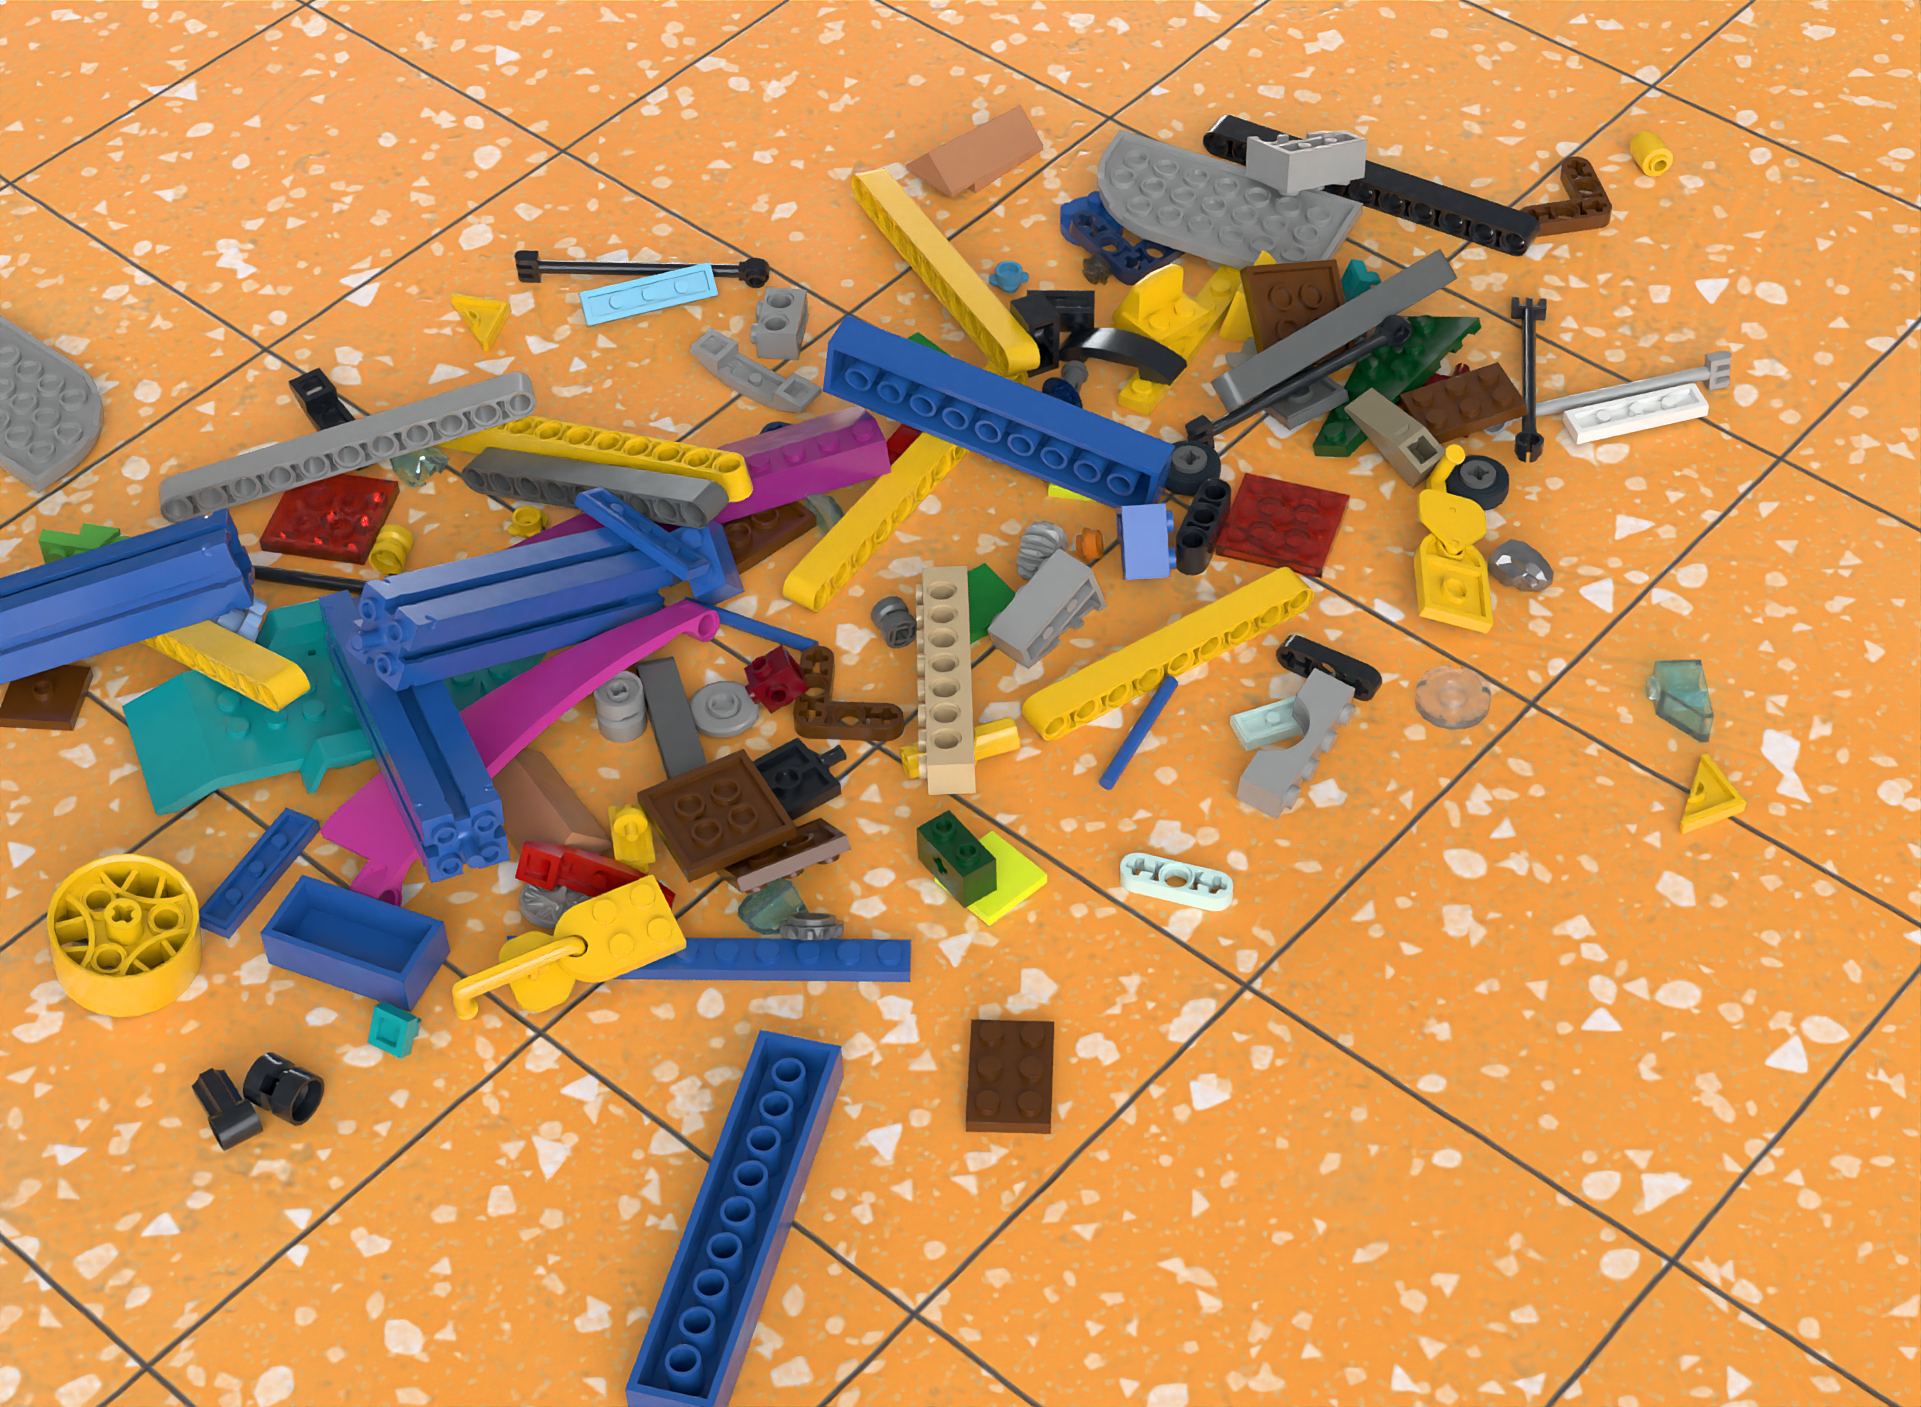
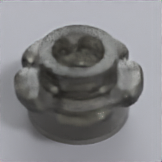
[1082,254,1113,285]

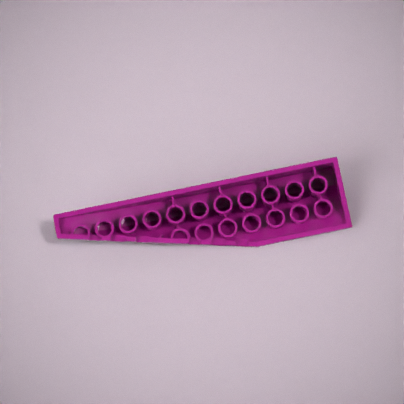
[505,405,891,550]

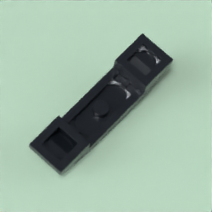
[1059,328,1187,386]
[288,368,375,471]

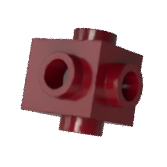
[744,644,809,714]

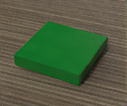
[967,563,1016,644]

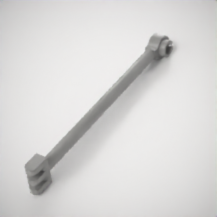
[1483,351,1732,435]

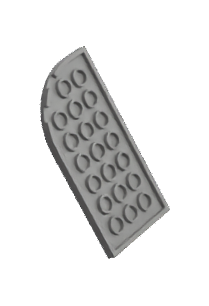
[1097,130,1363,269]
[0,315,104,493]

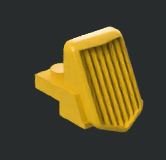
[1111,263,1209,347]

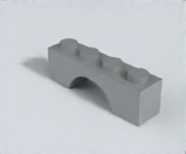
[1236,668,1356,819]

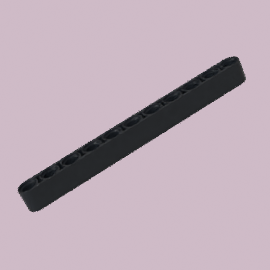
[1203,115,1541,256]

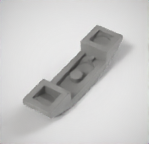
[690,328,822,412]

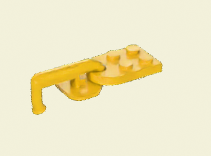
[1414,444,1494,634]
[452,874,686,1020]

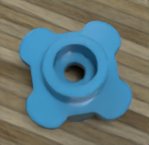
[989,261,1029,293]

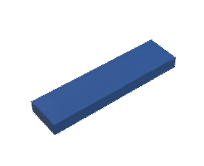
[574,486,711,582]
[199,808,321,939]

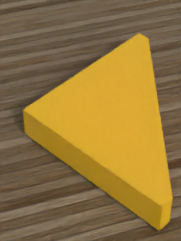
[450,293,512,352]
[1679,753,1746,834]

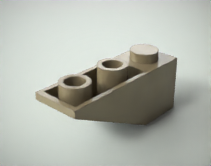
[1344,388,1445,489]

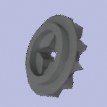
[779,913,844,941]

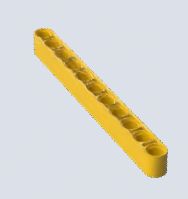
[851,168,1040,376]
[783,361,1028,612]
[436,415,753,502]

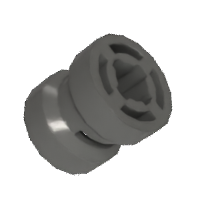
[871,596,919,648]

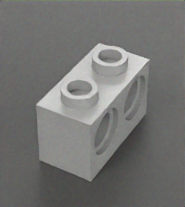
[751,287,809,360]

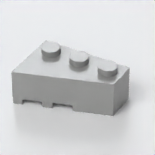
[1245,131,1367,196]
[987,548,1107,669]

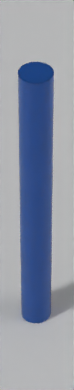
[683,597,819,652]
[1099,676,1178,790]

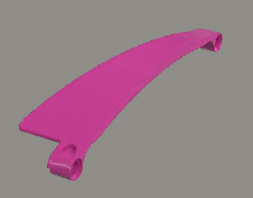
[320,599,720,907]

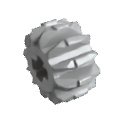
[1016,521,1068,580]

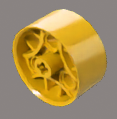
[47,853,202,1017]

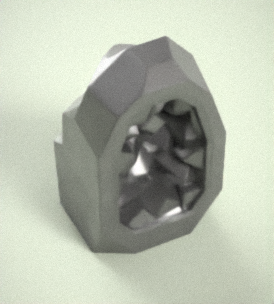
[1487,539,1554,592]

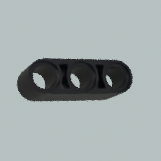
[1175,479,1232,576]

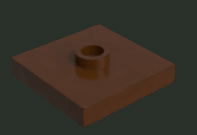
[0,665,93,731]

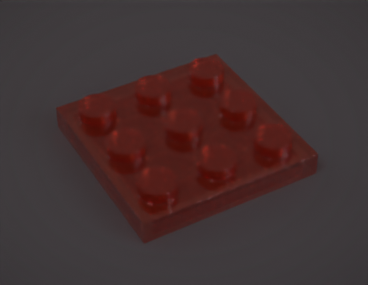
[259,473,400,565]
[1215,473,1350,578]

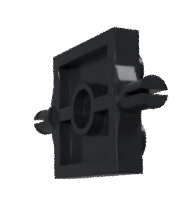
[752,737,847,821]

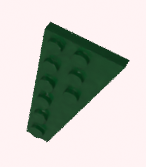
[1312,315,1482,457]

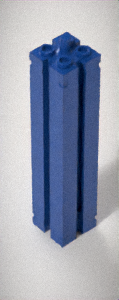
[0,508,255,685]
[345,527,674,692]
[318,580,510,883]

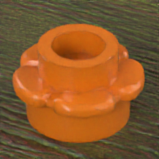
[1076,527,1104,563]

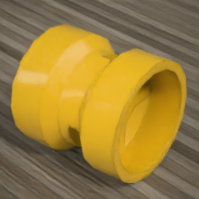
[369,524,414,575]

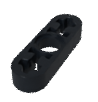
[1276,635,1382,701]

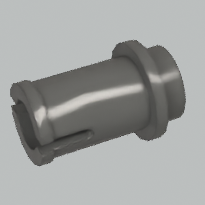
[1057,360,1088,405]

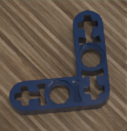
[1069,210,1187,285]

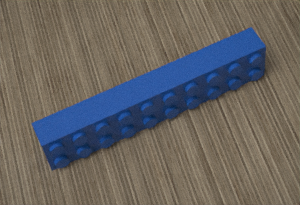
[823,315,1175,509]
[625,1030,844,1407]

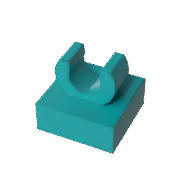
[1341,259,1382,303]
[367,1001,421,1058]

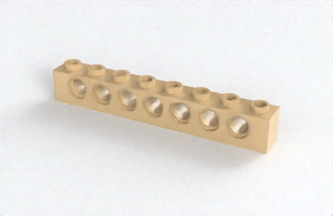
[916,566,976,795]

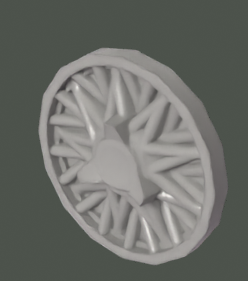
[689,681,759,738]
[519,883,593,929]

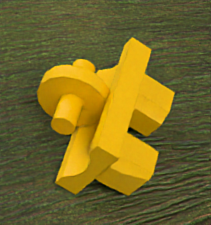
[608,803,656,873]

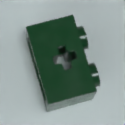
[916,810,997,908]

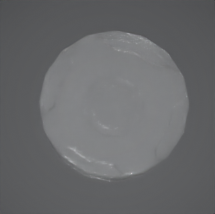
[1414,665,1491,730]

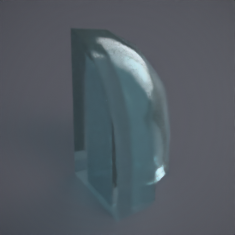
[390,446,450,488]
[805,493,846,537]
[737,878,809,935]

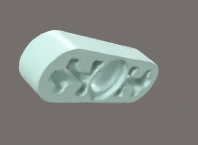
[1120,853,1233,911]

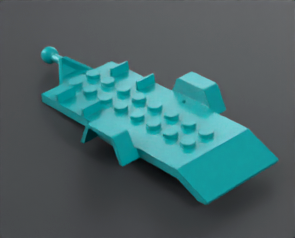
[122,600,582,816]

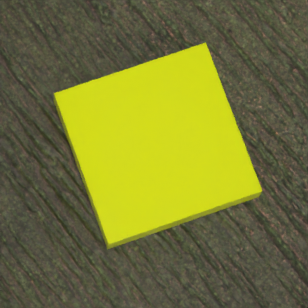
[934,830,1047,926]

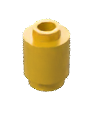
[1630,131,1673,177]

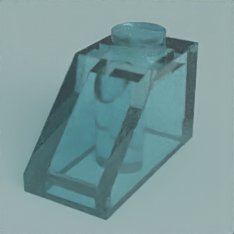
[1645,660,1714,742]

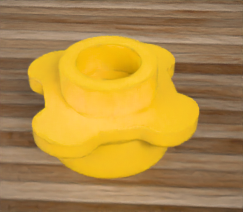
[507,506,549,539]

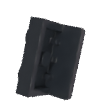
[1027,290,1095,333]

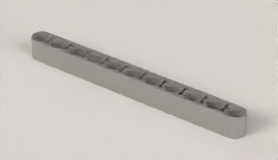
[159,372,536,523]

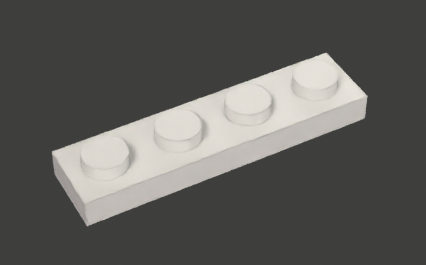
[1562,383,1709,444]

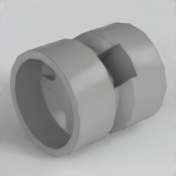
[593,671,648,743]

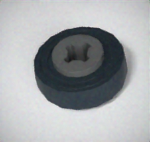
[1165,440,1221,496]
[1445,455,1509,511]

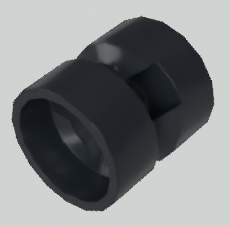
[243,1052,325,1126]

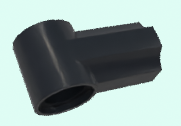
[192,1068,263,1151]

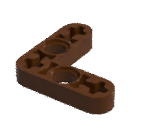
[1520,156,1612,237]
[793,646,904,741]

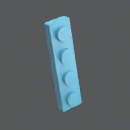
[578,262,718,327]

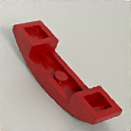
[515,841,676,911]

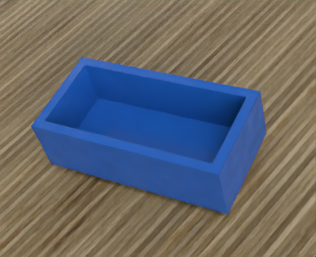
[260,875,450,1012]

